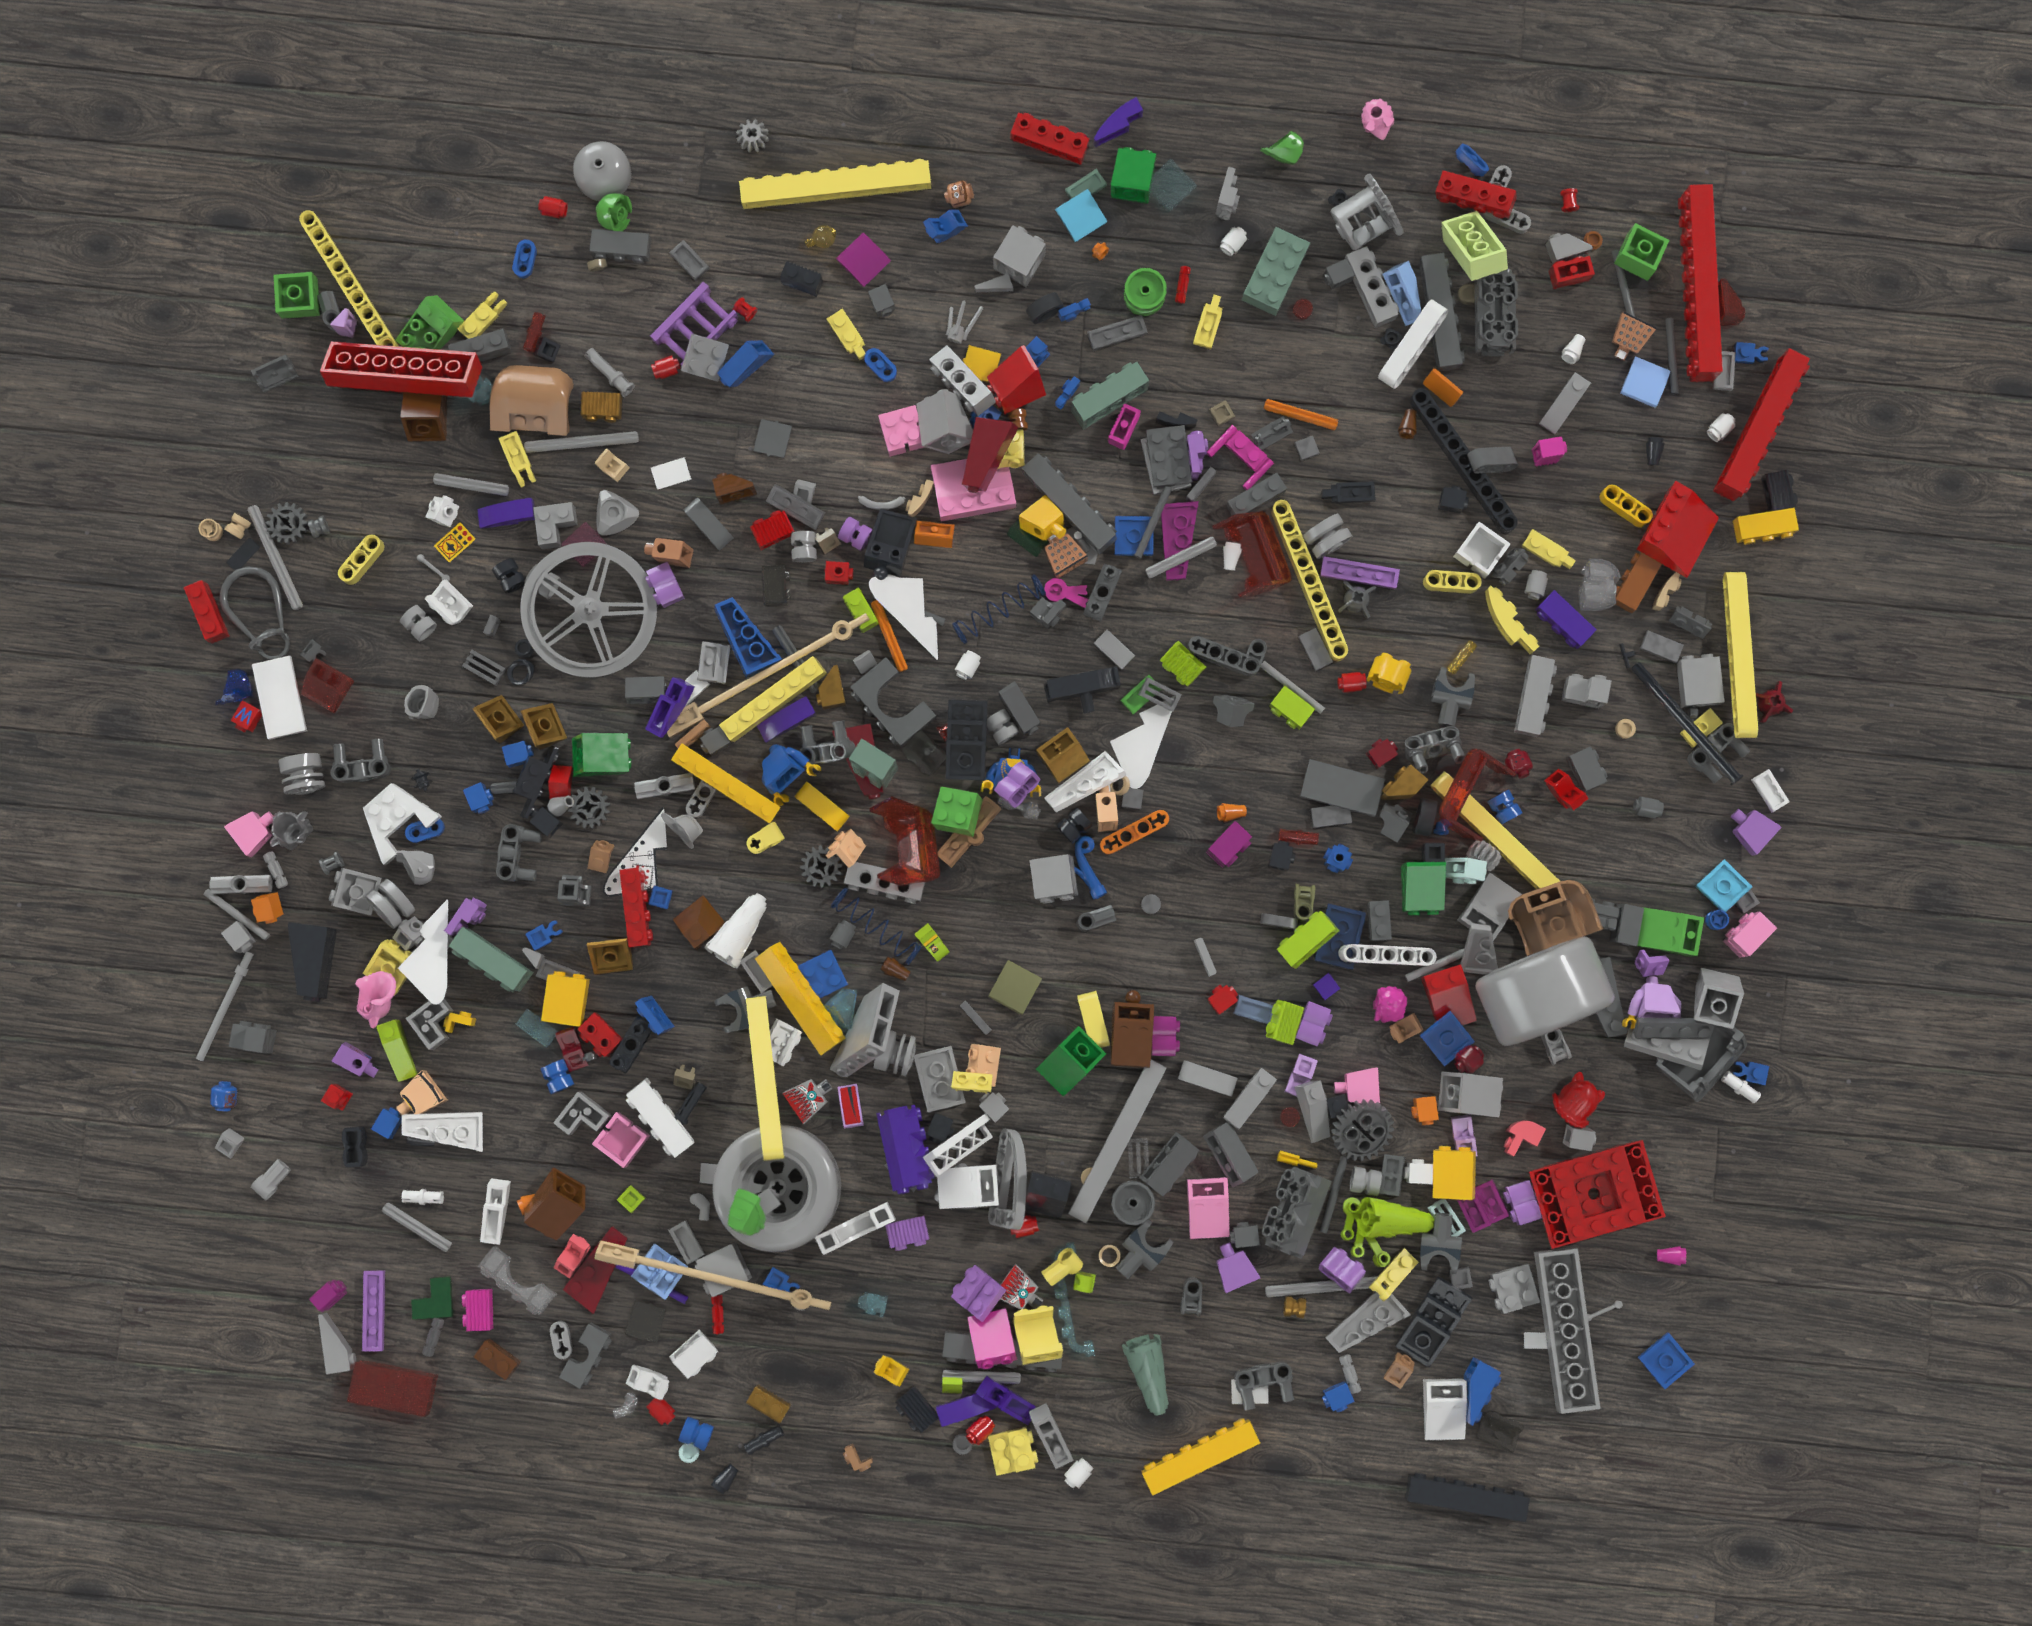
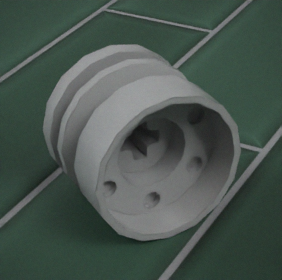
[278,753,325,795]
[873,1031,916,1077]

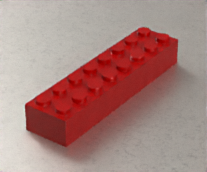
[320,342,482,398]
[1713,348,1810,501]

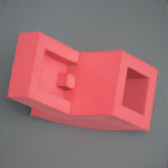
[1504,1121,1546,1156]
[554,1234,591,1279]

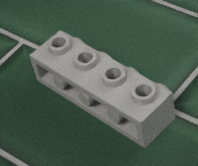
[1514,655,1557,737]

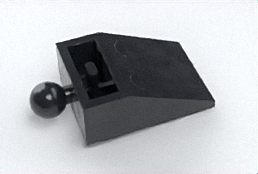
[864,509,917,580]

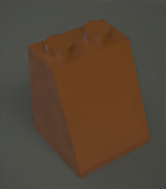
[400,392,447,441]
[524,1167,585,1241]

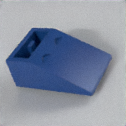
[1464,1357,1501,1426]

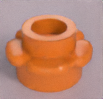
[1092,242,1109,260]

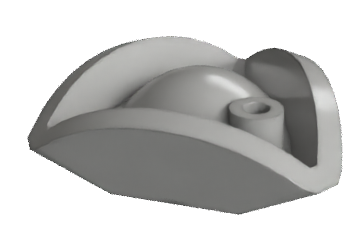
[596,490,639,535]

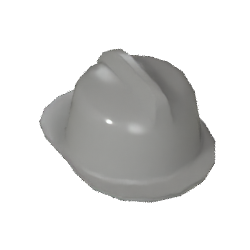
[661,813,703,849]

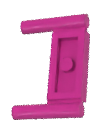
[1207,425,1274,490]

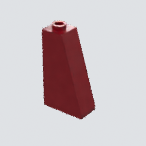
[962,417,1018,493]
[832,723,884,800]

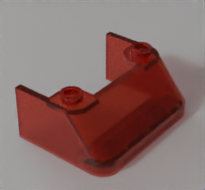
[1212,511,1291,598]
[1439,748,1516,842]
[869,796,940,885]

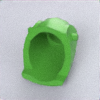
[1260,131,1304,165]
[728,1188,766,1236]

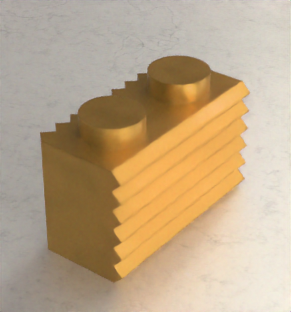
[581,392,622,423]
[746,1384,791,1423]

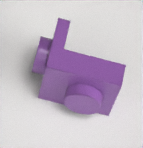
[1635,950,1669,977]

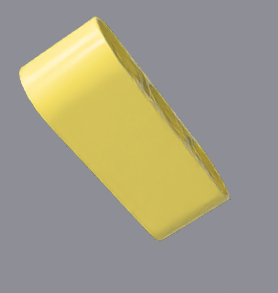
[338,535,384,585]
[1423,570,1482,594]
[1077,991,1110,1048]

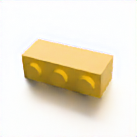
[1733,508,1799,545]

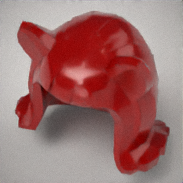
[1552,1072,1605,1129]

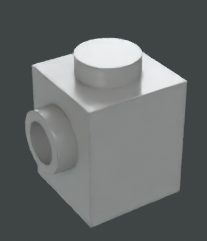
[221,921,256,953]
[979,1092,1009,1123]
[1563,1124,1596,1151]

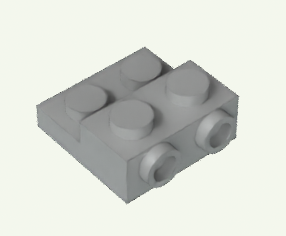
[1215,167,1240,220]
[329,868,381,916]
[1488,1264,1540,1314]

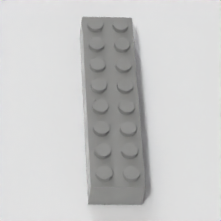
[1534,1247,1601,1414]

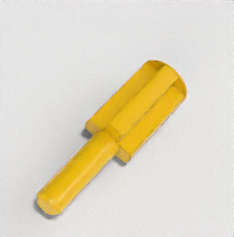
[1277,1150,1317,1169]

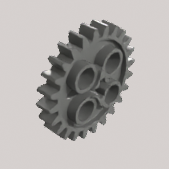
[1331,1099,1394,1161]

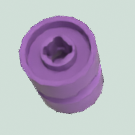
[838,517,873,551]

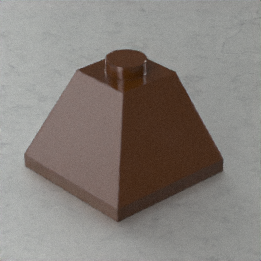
[712,473,757,505]
[673,895,725,950]

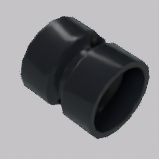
[492,558,525,594]
[1056,807,1093,844]

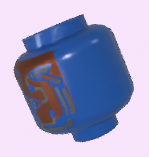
[210,1081,238,1111]

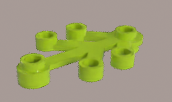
[1341,1197,1393,1268]

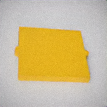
[963,345,1001,383]

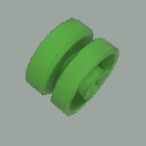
[1124,268,1166,316]

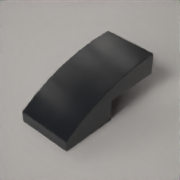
[1156,412,1198,429]

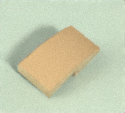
[906,479,934,517]
[1652,572,1681,611]

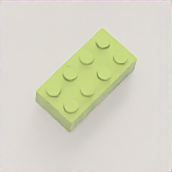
[1441,211,1508,281]

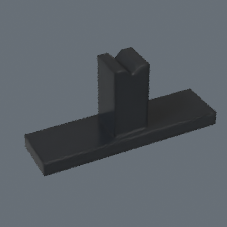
[1619,643,1636,669]

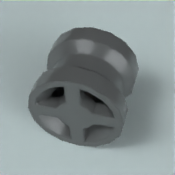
[308,515,330,538]

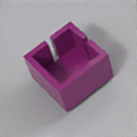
[1206,821,1252,868]

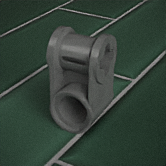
[1180,1277,1202,1316]

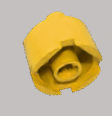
[1367,653,1411,694]

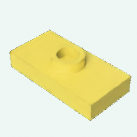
[1680,708,1723,748]

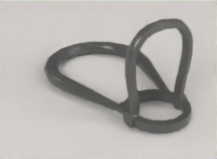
[219,566,290,660]

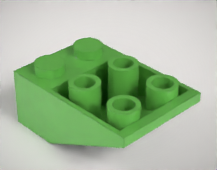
[396,295,464,350]
[1637,907,1704,957]

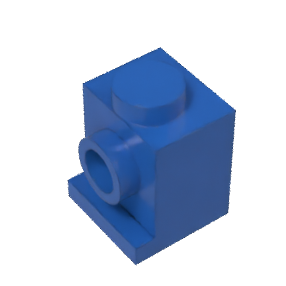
[1026,336,1050,368]

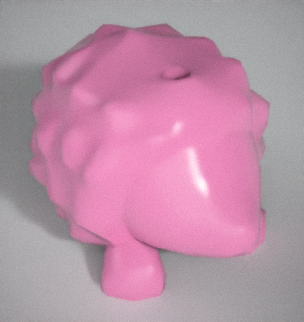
[1361,99,1395,140]

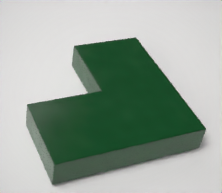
[411,1276,453,1320]

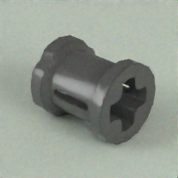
[319,851,345,875]

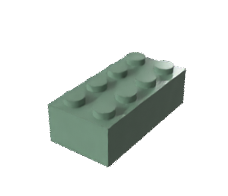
[1242,227,1310,316]
[1071,362,1149,430]
[849,739,898,789]
[449,927,534,992]

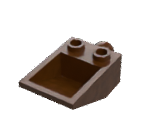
[1111,990,1154,1068]

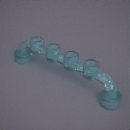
[1054,1242,1095,1357]

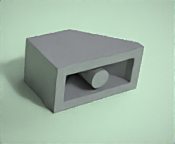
[1546,233,1593,265]

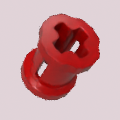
[1560,188,1579,212]
[732,297,758,322]

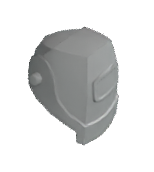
[404,685,439,719]
[395,850,435,885]

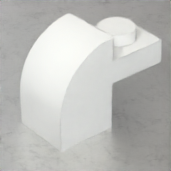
[626,1365,669,1400]

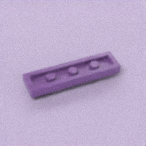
[1320,556,1400,589]
[362,1270,385,1351]

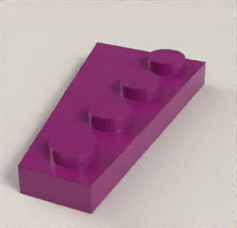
[1161,501,1199,581]

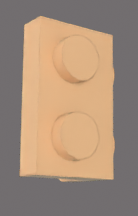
[826,829,866,868]
[966,1044,1001,1087]

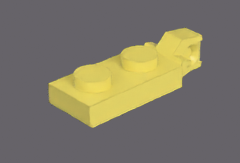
[1193,295,1222,349]
[827,309,865,360]
[1522,529,1576,569]

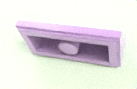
[330,308,358,338]

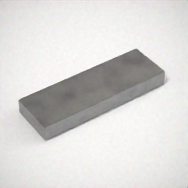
[1087,315,1148,351]
[766,484,825,530]

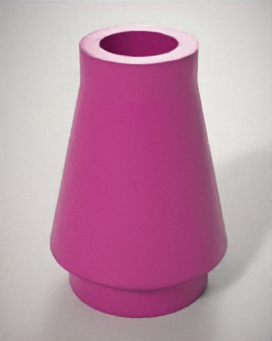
[1657,1246,1686,1266]

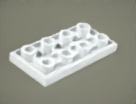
[252,656,307,740]

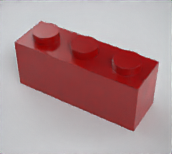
[184,580,229,644]

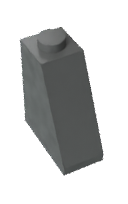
[999,681,1040,735]

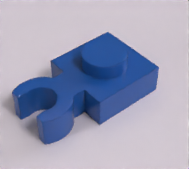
[1058,298,1091,322]
[1734,342,1768,364]
[1055,376,1080,410]
[525,921,563,951]
[1732,1062,1769,1085]
[763,1267,800,1292]

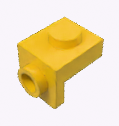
[443,1011,476,1033]
[874,1355,909,1387]

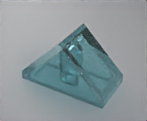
[824,988,857,1029]

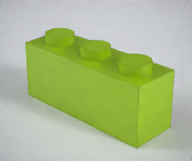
[1277,911,1340,969]

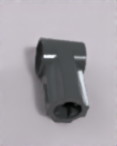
[317,291,340,332]
[1076,905,1116,932]

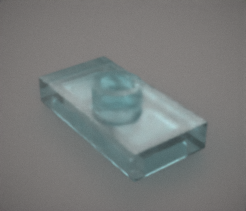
[515,1009,558,1048]

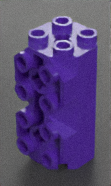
[876,1105,935,1195]

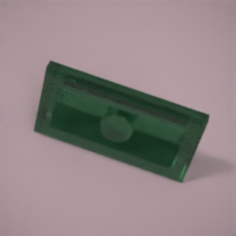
[1007,518,1049,557]

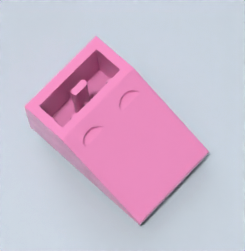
[1186,1177,1229,1239]

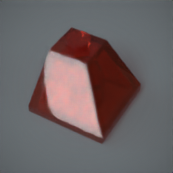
[1718,278,1745,326]

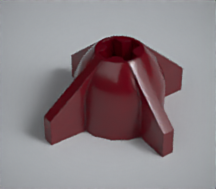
[1755,681,1793,723]

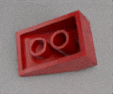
[1421,964,1477,1025]

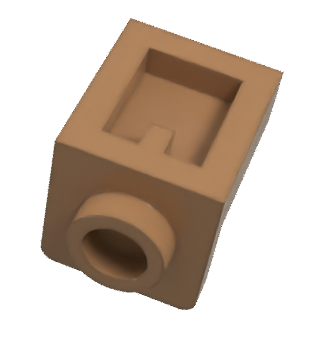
[1384,1352,1414,1389]

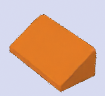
[1423,369,1463,407]
[914,521,955,548]

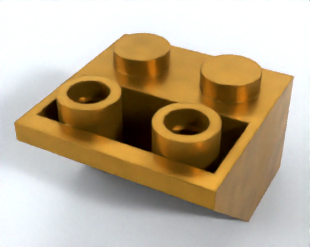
[1036,727,1090,783]
[1380,764,1428,800]

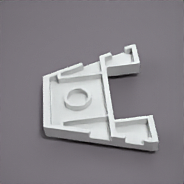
[363,783,442,865]

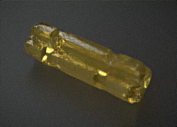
[1447,640,1477,674]

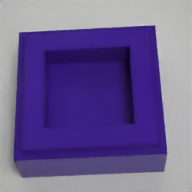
[1313,973,1340,1000]

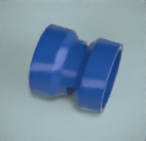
[1705,910,1729,930]

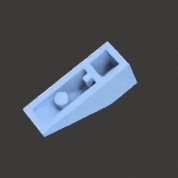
[1383,261,1421,326]

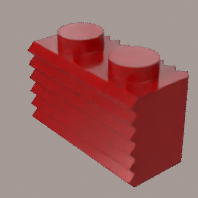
[750,510,795,550]

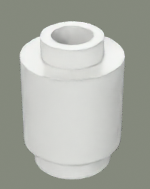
[1220,227,1247,256]
[1707,413,1736,442]
[955,650,981,680]
[1064,1458,1093,1488]

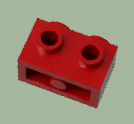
[1548,256,1595,289]
[578,1012,623,1057]

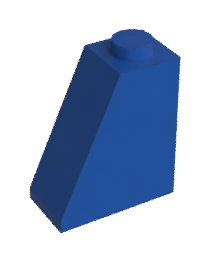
[717,340,774,387]

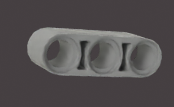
[1178,1060,1238,1097]

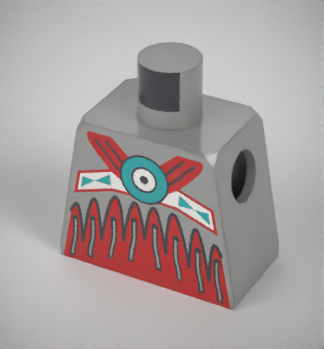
[783,1079,833,1124]
[1000,1263,1043,1309]

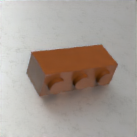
[1612,552,1662,614]

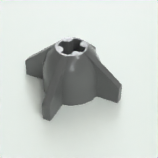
[1338,580,1376,619]

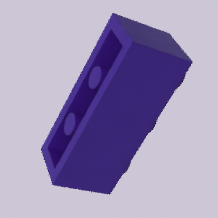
[1535,590,1597,649]

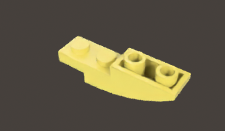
[1485,586,1539,654]

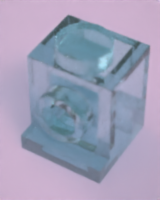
[857,1291,888,1317]

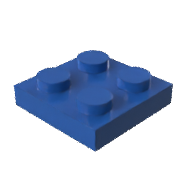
[1115,516,1153,556]
[798,950,848,999]
[635,996,675,1035]
[1419,1011,1475,1066]
[1637,1332,1695,1389]

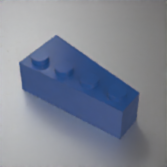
[714,597,782,679]

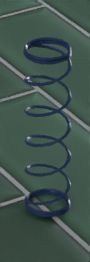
[952,574,1046,644]
[831,887,922,965]

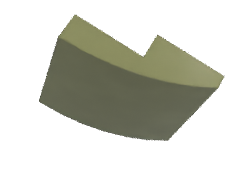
[988,960,1042,1015]

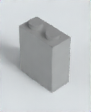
[1676,654,1725,708]

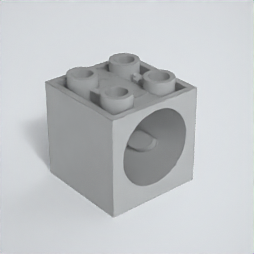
[993,225,1046,287]
[1030,854,1078,904]
[695,1242,752,1297]

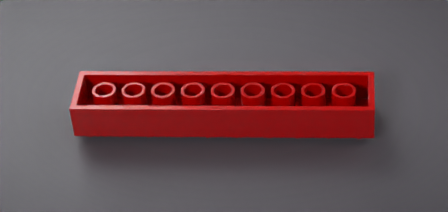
[1678,184,1723,382]

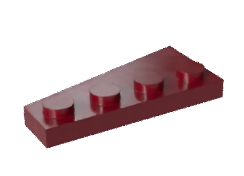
[563,1226,628,1314]

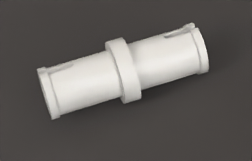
[1721,1071,1761,1103]
[402,1189,444,1205]

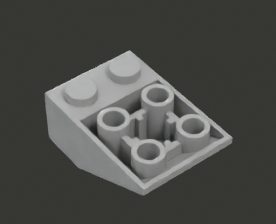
[1457,872,1522,941]

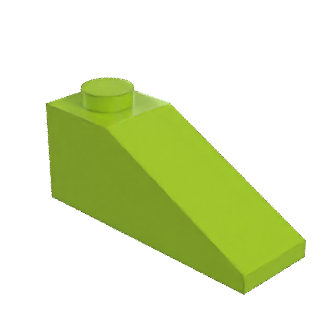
[376,1020,417,1082]

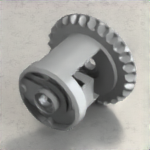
[1331,173,1404,250]

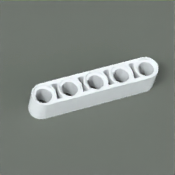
[1378,299,1448,389]
[1338,944,1436,966]

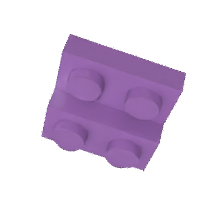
[1186,431,1208,481]
[444,897,487,936]
[951,1265,1006,1322]

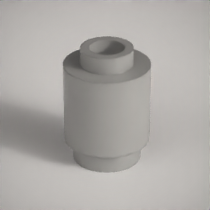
[1525,570,1548,600]

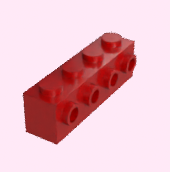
[1010,112,1090,165]
[1436,170,1516,218]
[619,867,653,948]

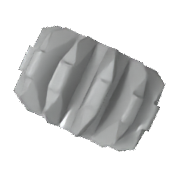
[736,119,769,152]
[1467,840,1501,871]

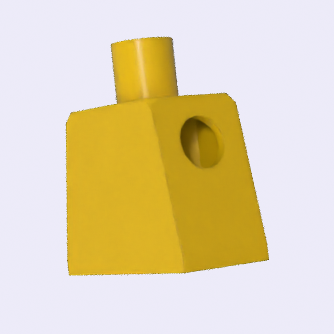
[1019,495,1066,541]

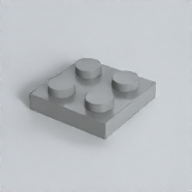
[681,333,729,382]

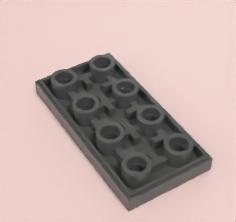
[1300,759,1385,817]

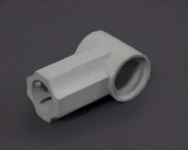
[251,1159,291,1201]

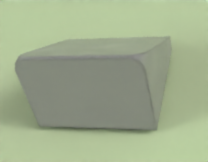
[793,479,816,504]
[853,650,877,674]
[522,948,545,969]
[215,1128,244,1159]
[700,1163,718,1184]
[757,1188,781,1215]

